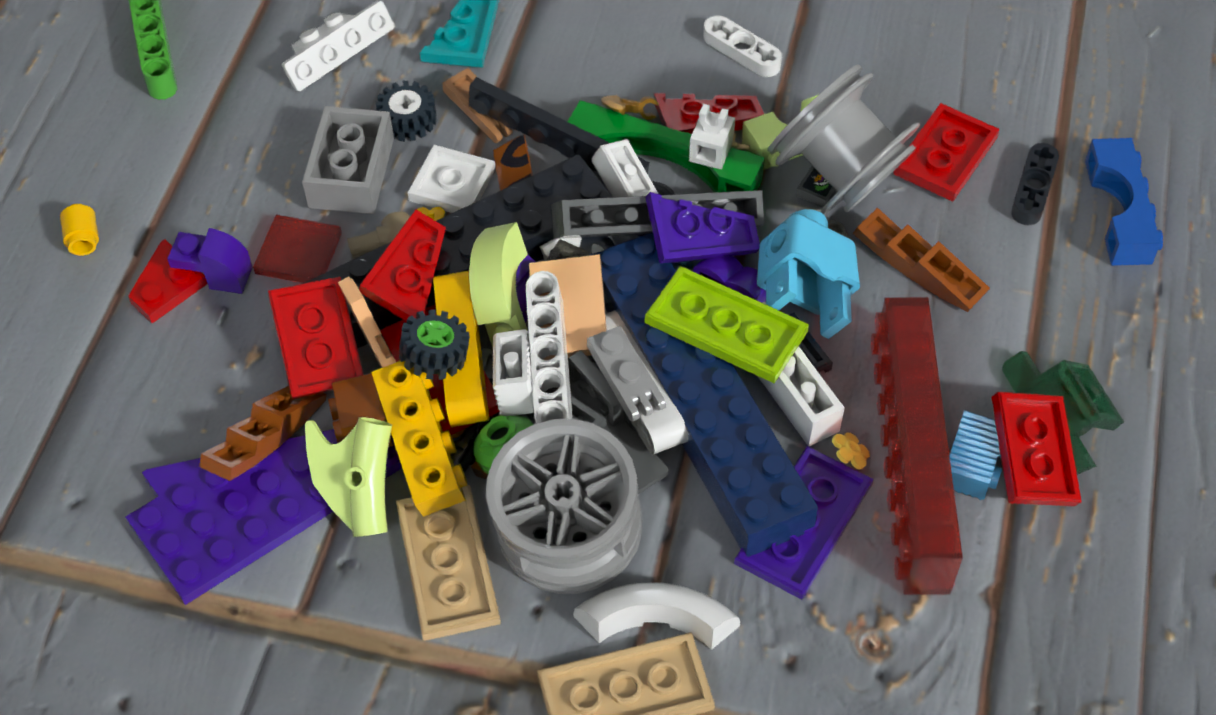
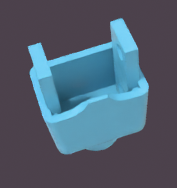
[757,209,860,339]

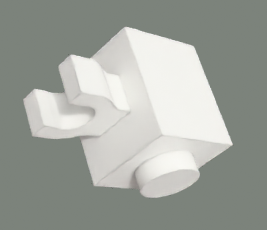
[689,104,735,169]

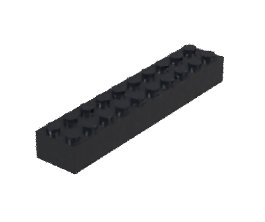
[302,154,613,349]

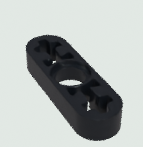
[1011,143,1059,225]

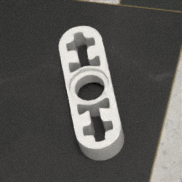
[703,16,782,77]

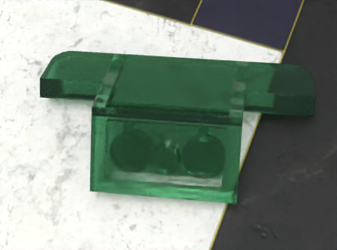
[1002,351,1124,475]

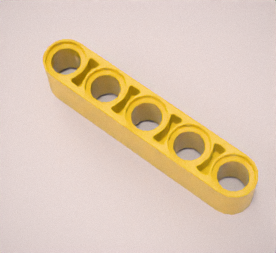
[433,270,489,427]

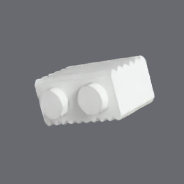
[493,329,534,416]

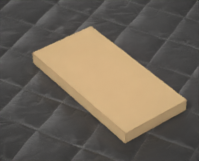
[396,485,501,641]
[537,632,715,715]

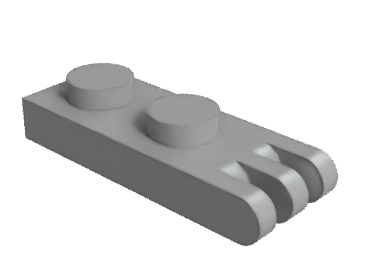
[587,326,666,421]

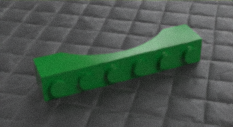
[567,100,765,193]

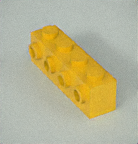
[371,361,468,517]

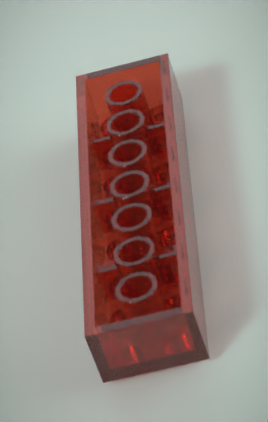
[871,297,963,595]

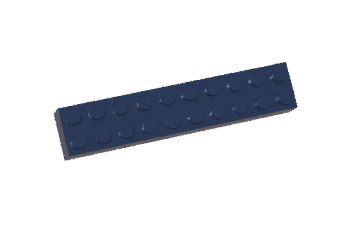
[589,232,818,557]

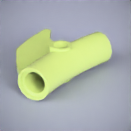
[305,417,392,537]

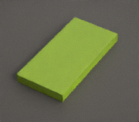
[645,266,809,383]

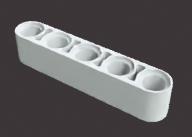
[526,271,573,423]
[605,311,688,455]

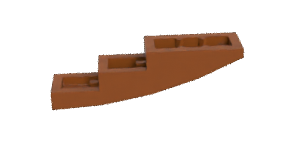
[852,207,990,312]
[199,386,327,481]

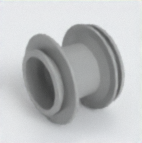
[768,64,920,214]

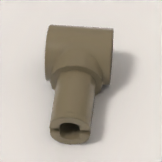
[347,212,410,259]

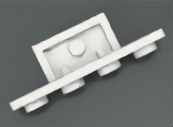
[282,1,394,91]

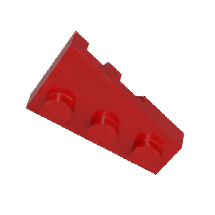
[359,209,446,321]

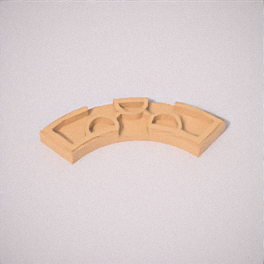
[338,277,396,368]

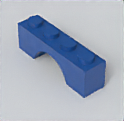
[1085,138,1163,266]

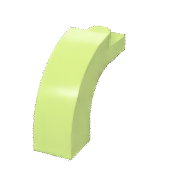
[469,222,528,347]

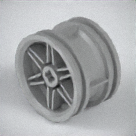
[486,419,642,594]

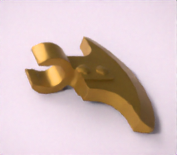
[601,95,659,120]

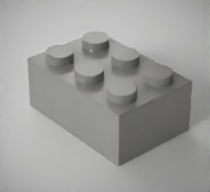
[302,106,394,214]

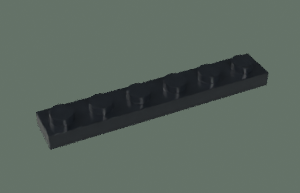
[469,77,650,174]

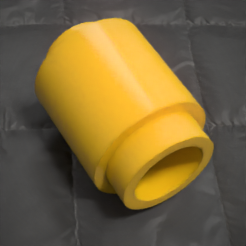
[60,204,99,256]

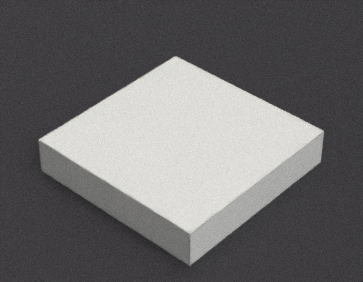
[408,145,496,213]

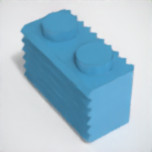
[940,410,1002,500]

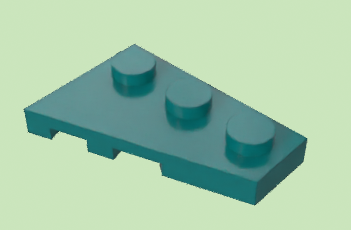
[420,0,499,68]

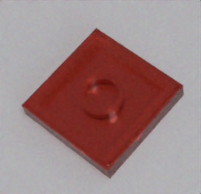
[253,214,342,283]

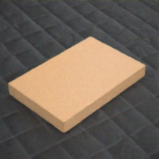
[529,254,607,360]

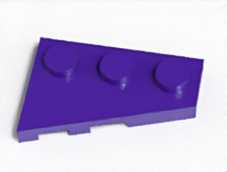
[645,192,760,264]

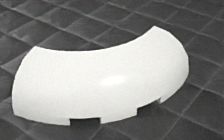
[573,583,740,650]

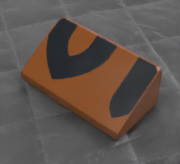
[493,134,533,191]

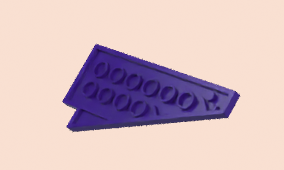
[125,429,402,605]

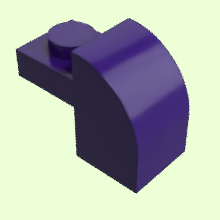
[167,228,253,294]

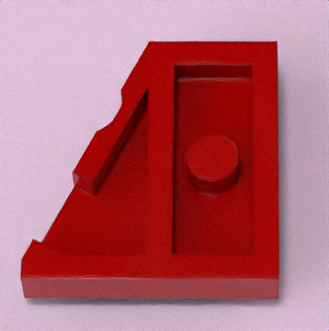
[128,239,207,324]

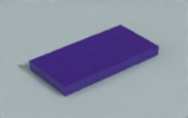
[734,446,874,600]

